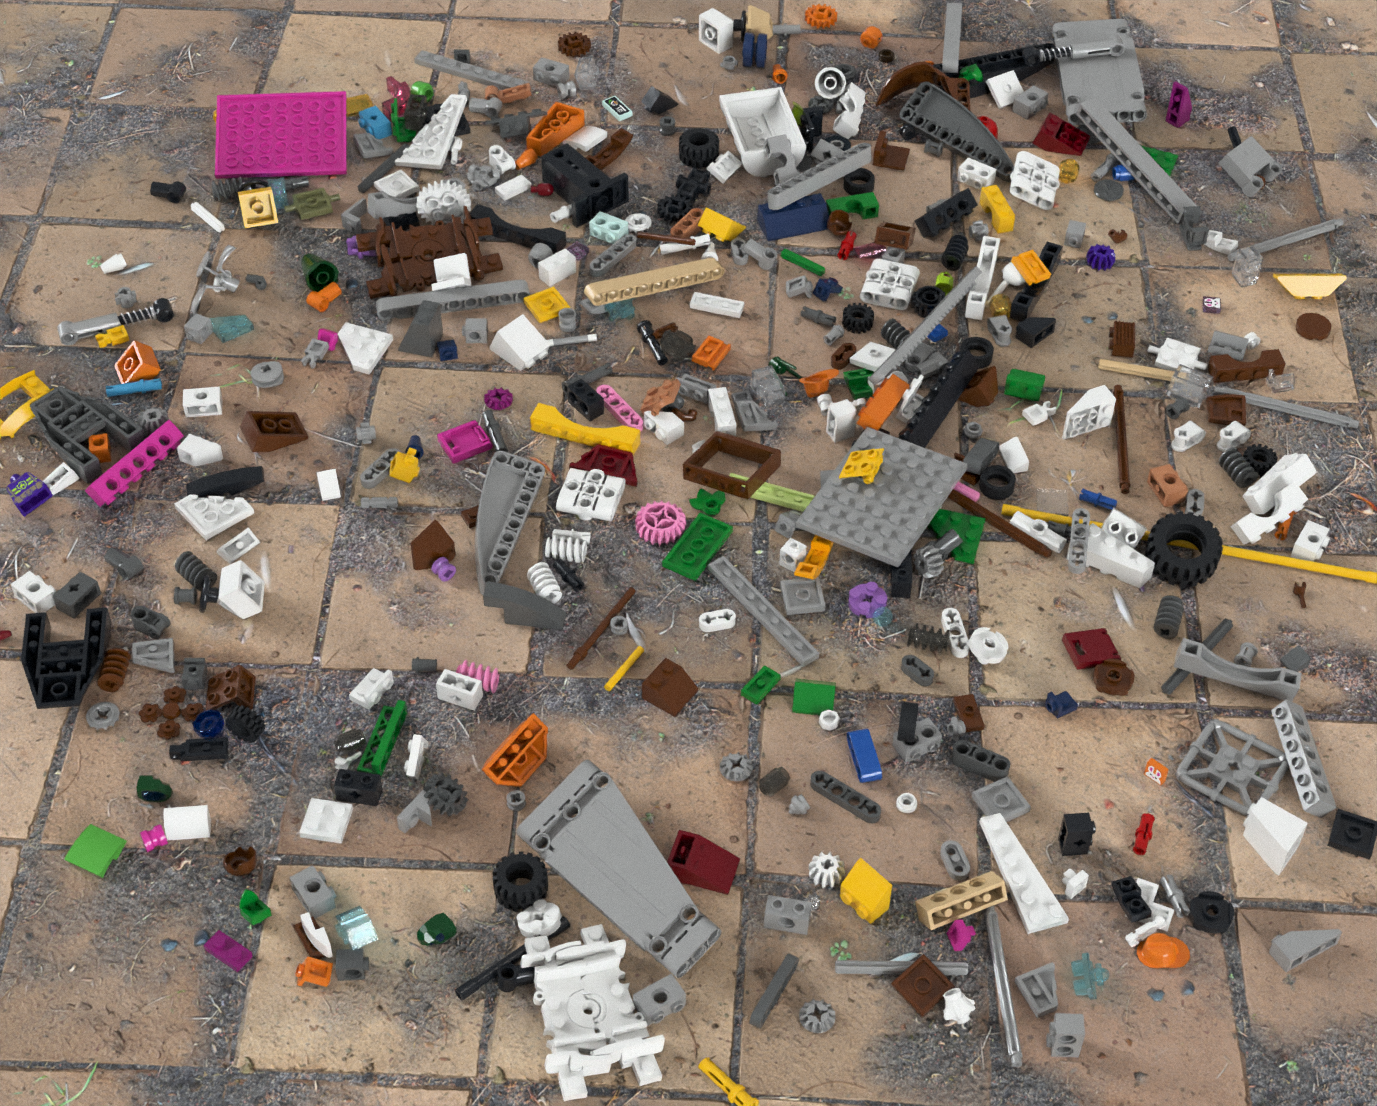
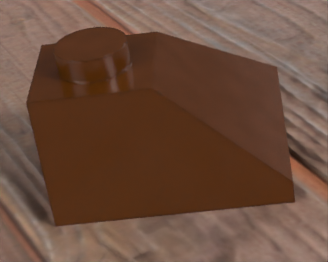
[958,366,998,408]
[410,520,456,570]

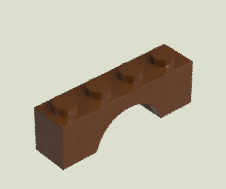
[1207,349,1286,383]

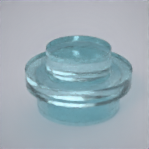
[873,607,893,626]

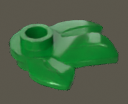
[689,488,726,516]

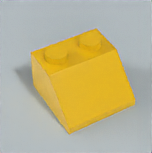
[697,207,746,242]
[840,858,892,924]

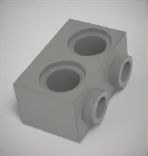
[892,717,942,763]
[1046,1013,1085,1058]

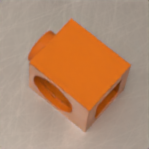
[89,433,112,463]

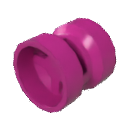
[139,824,168,852]

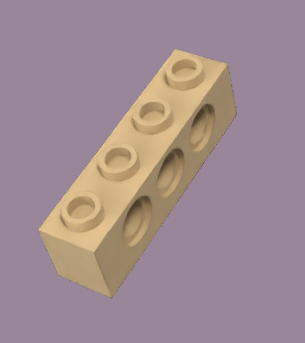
[915,871,1008,930]

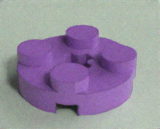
[848,582,887,618]

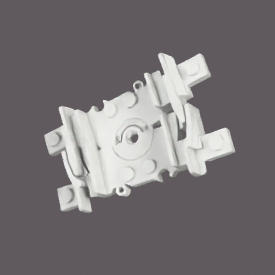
[520,924,665,1101]

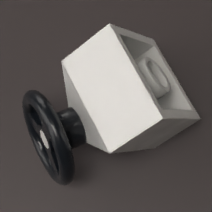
[699,8,746,54]
[199,560,265,619]

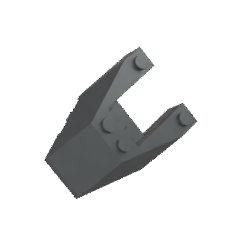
[30,386,145,484]

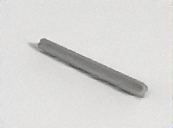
[835,960,968,975]

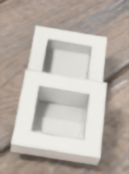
[1204,230,1238,255]
[300,912,333,958]

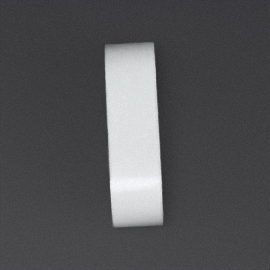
[699,609,736,632]

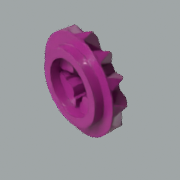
[484,387,513,410]

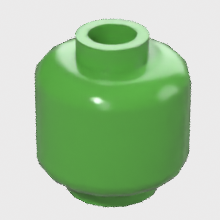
[410,81,434,103]

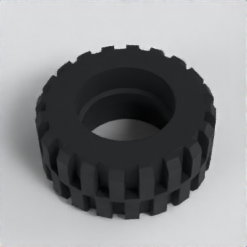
[1145,511,1223,587]

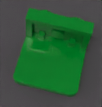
[391,98,416,142]
[1004,369,1046,402]

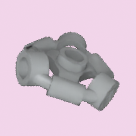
[467,164,500,191]

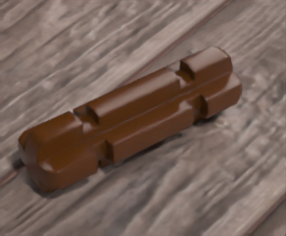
[653,322,678,339]

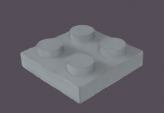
[780,577,826,615]
[972,776,1031,822]

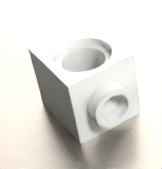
[779,538,807,572]

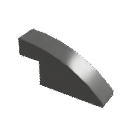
[483,581,566,630]

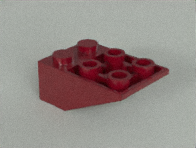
[1032,112,1091,156]
[667,830,740,895]

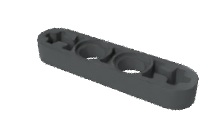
[810,771,881,824]
[749,953,799,1029]

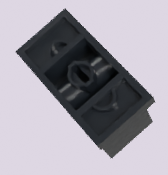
[541,143,629,228]

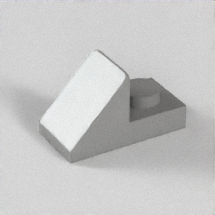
[397,790,432,833]

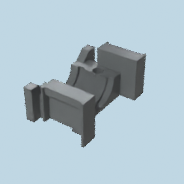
[1179,206,1209,251]

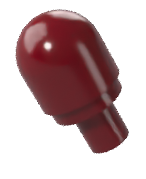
[531,183,554,196]

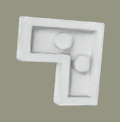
[1125,878,1174,931]

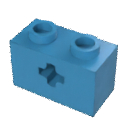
[358,105,392,140]

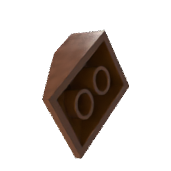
[240,411,309,452]

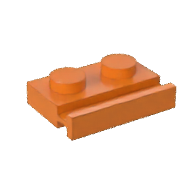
[692,335,731,370]

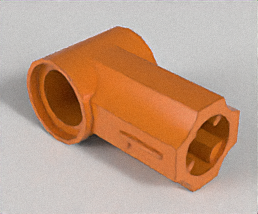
[306,282,342,312]

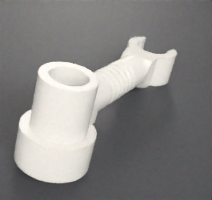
[817,394,866,416]

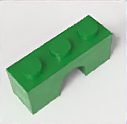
[826,192,879,220]

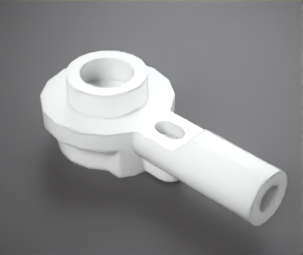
[449,136,462,164]

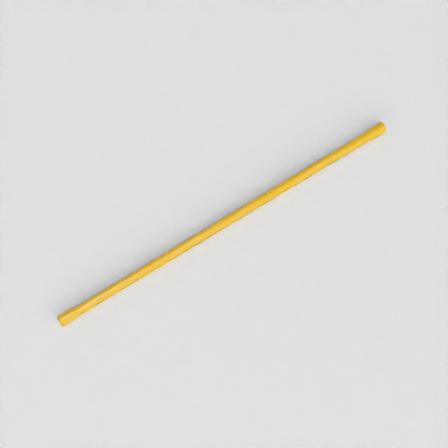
[1001,504,1377,584]

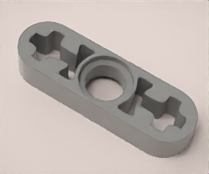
[360,448,400,489]

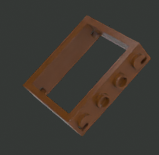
[683,431,781,500]

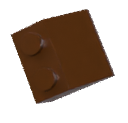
[642,658,698,717]

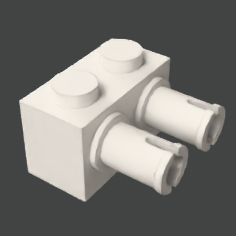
[1101,508,1147,548]

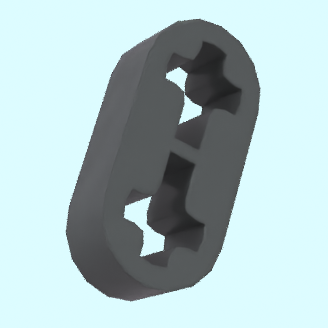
[901,655,934,686]

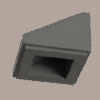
[454,49,471,64]
[796,155,813,170]
[1280,645,1311,672]

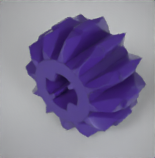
[1086,244,1116,271]

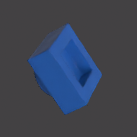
[927,324,948,343]

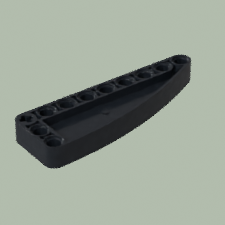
[932,43,1056,99]

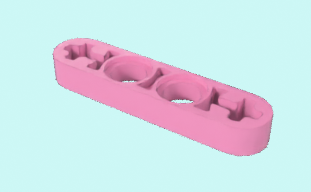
[596,385,643,432]

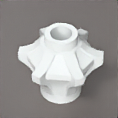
[943,988,975,1024]

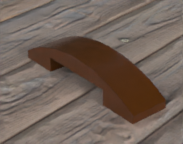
[585,128,633,170]

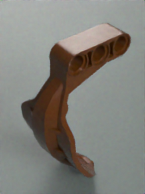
[876,61,971,111]

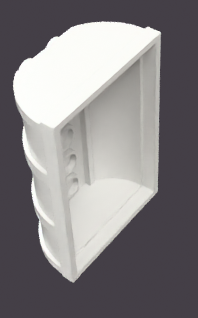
[719,87,806,177]

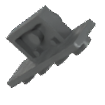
[485,109,547,138]

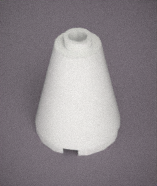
[815,67,846,99]

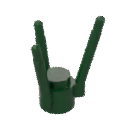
[769,356,803,396]

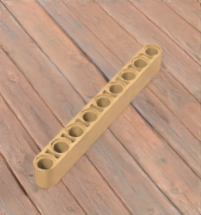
[584,258,724,306]

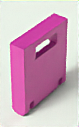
[437,420,493,464]

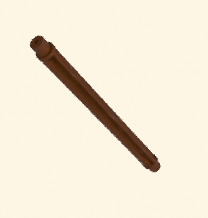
[1113,385,1131,494]
[948,489,1052,558]

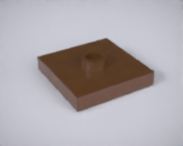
[891,954,955,1018]

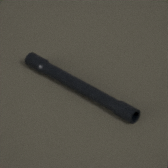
[455,916,570,1001]

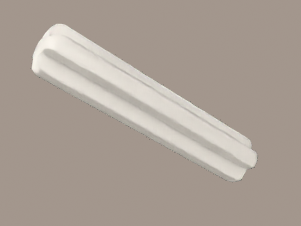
[191,202,225,233]

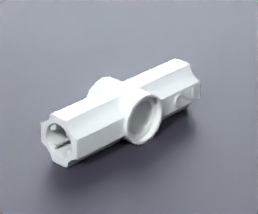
[1010,511,1067,553]

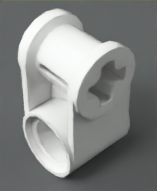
[489,145,516,175]
[1171,421,1206,452]
[1217,421,1251,452]

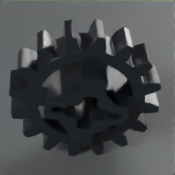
[657,194,693,223]

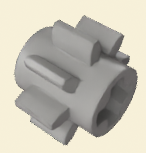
[969,220,989,241]
[115,287,137,308]
[356,422,376,444]

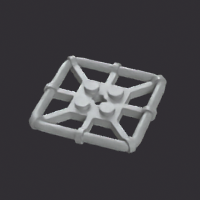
[1175,719,1289,816]

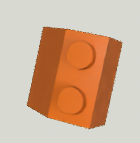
[114,340,161,384]

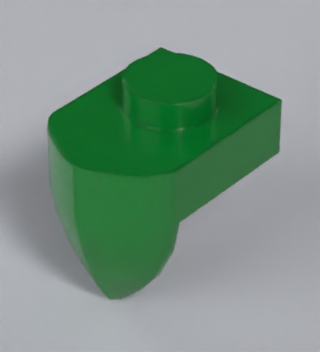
[959,64,983,82]
[239,889,272,926]

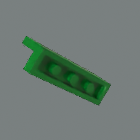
[357,700,408,777]

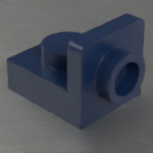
[437,339,458,361]
[1045,691,1078,719]

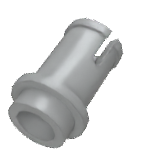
[823,325,845,345]

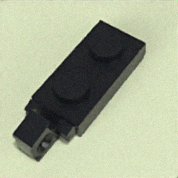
[169,737,229,761]

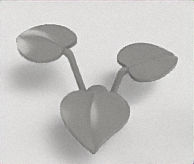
[191,245,240,315]

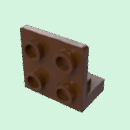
[873,131,910,170]
[205,664,256,712]

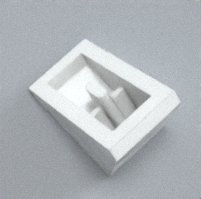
[316,469,341,501]

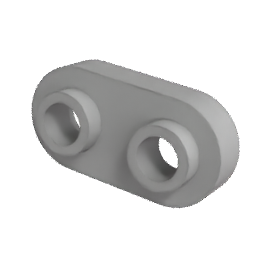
[940,840,970,881]

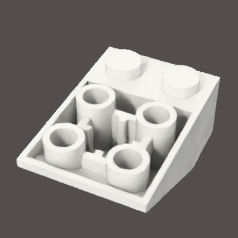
[1062,385,1116,440]

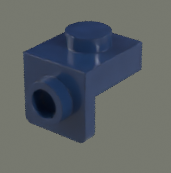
[813,277,843,301]

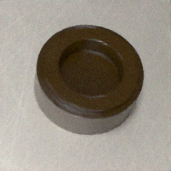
[878,49,894,63]

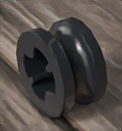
[899,124,915,140]

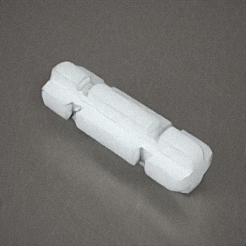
[1125,915,1167,947]

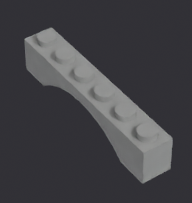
[368,178,465,219]
[1174,638,1302,702]

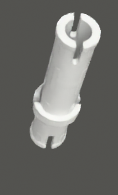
[660,234,711,255]

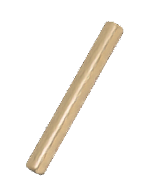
[1098,359,1187,384]

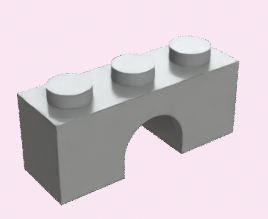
[764,134,800,186]

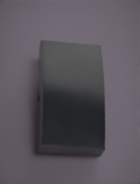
[1111,876,1152,923]

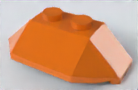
[482,713,548,787]

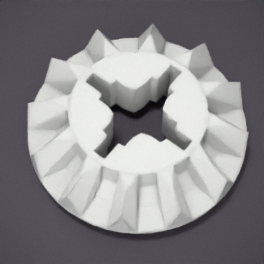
[625,213,651,233]

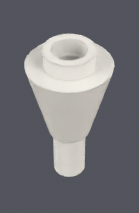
[701,242,718,261]

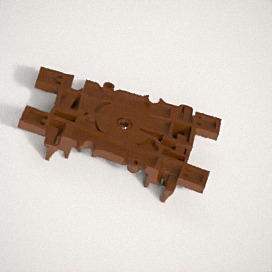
[356,206,503,299]

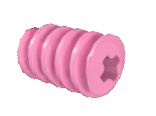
[456,660,499,693]

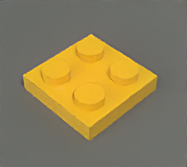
[523,287,570,323]

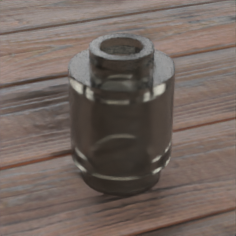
[334,729,366,755]
[759,767,790,796]

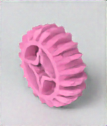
[635,500,686,546]

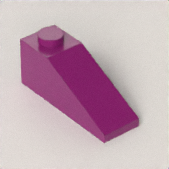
[1165,81,1192,128]

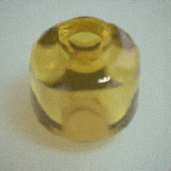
[1059,159,1080,184]
[989,294,1012,319]

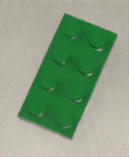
[662,513,733,581]

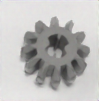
[138,407,169,436]
[913,545,944,579]

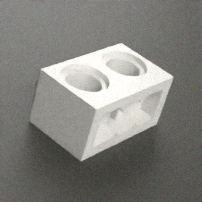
[957,158,997,190]

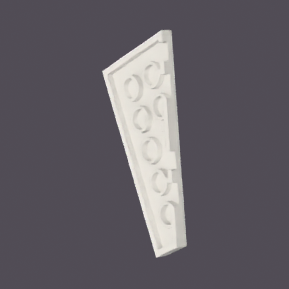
[394,94,467,169]

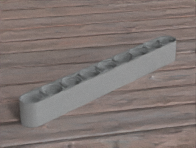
[942,3,962,73]
[768,143,871,210]
[376,280,530,321]

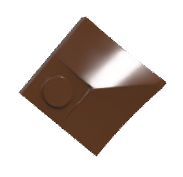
[1205,394,1246,426]

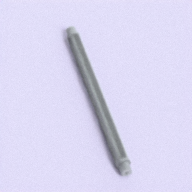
[1228,219,1343,261]
[1214,386,1359,428]
[984,905,1022,1067]

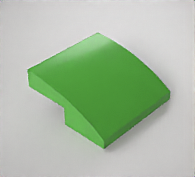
[64,824,127,878]

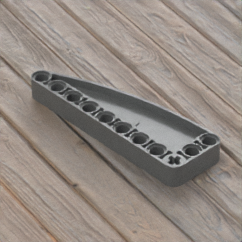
[899,82,1014,183]

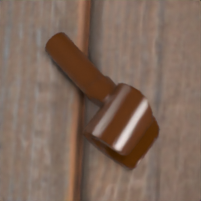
[1293,582,1307,608]

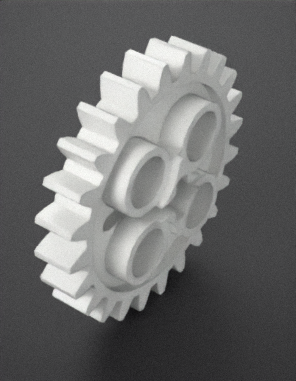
[416,180,471,225]

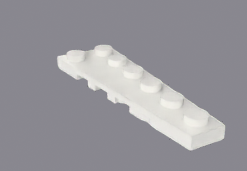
[979,813,1069,934]

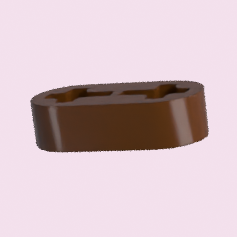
[831,343,856,370]

